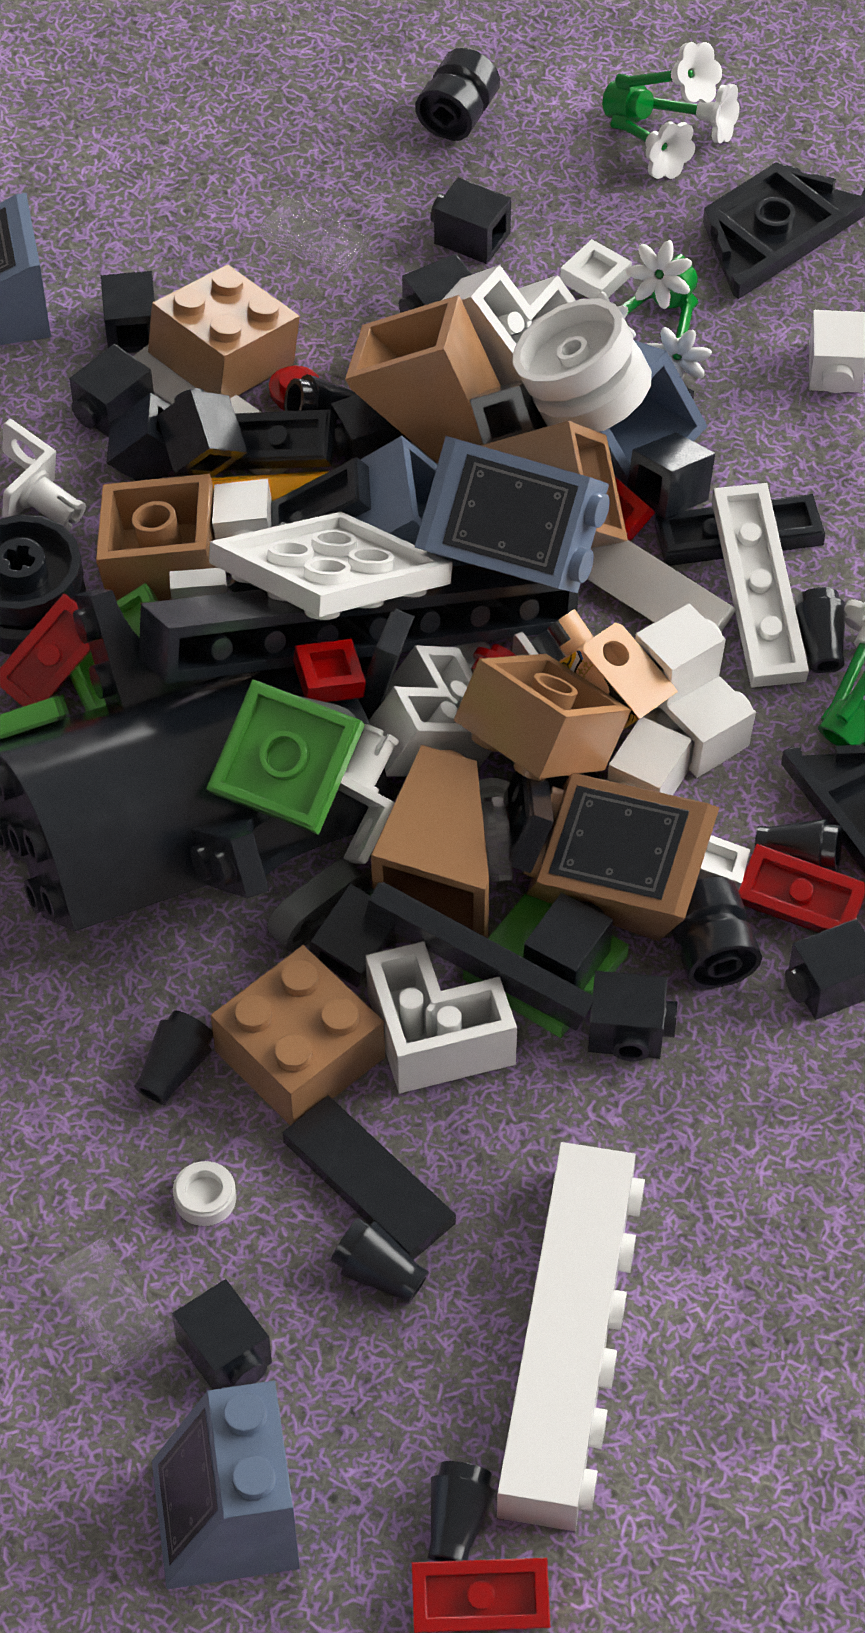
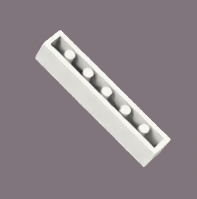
[497,1142,645,1531]

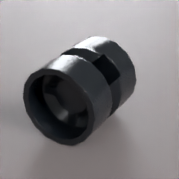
[415,48,500,141]
[672,877,763,989]

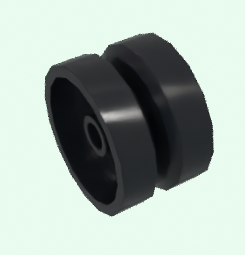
[0,514,86,654]

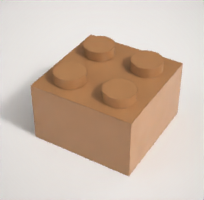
[148,264,300,399]
[96,474,218,601]
[454,654,631,781]
[211,945,385,1126]

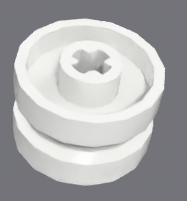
[512,298,652,432]

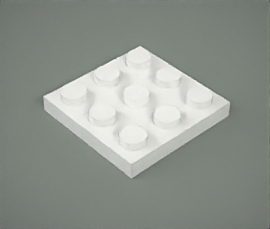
[209,512,452,620]

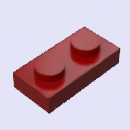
[0,594,91,707]
[739,844,865,933]
[412,1557,551,1633]

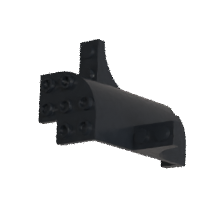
[0,589,394,931]

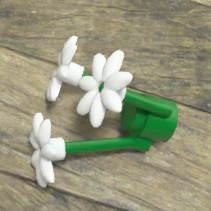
[597,240,712,379]

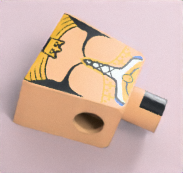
[546,609,678,729]

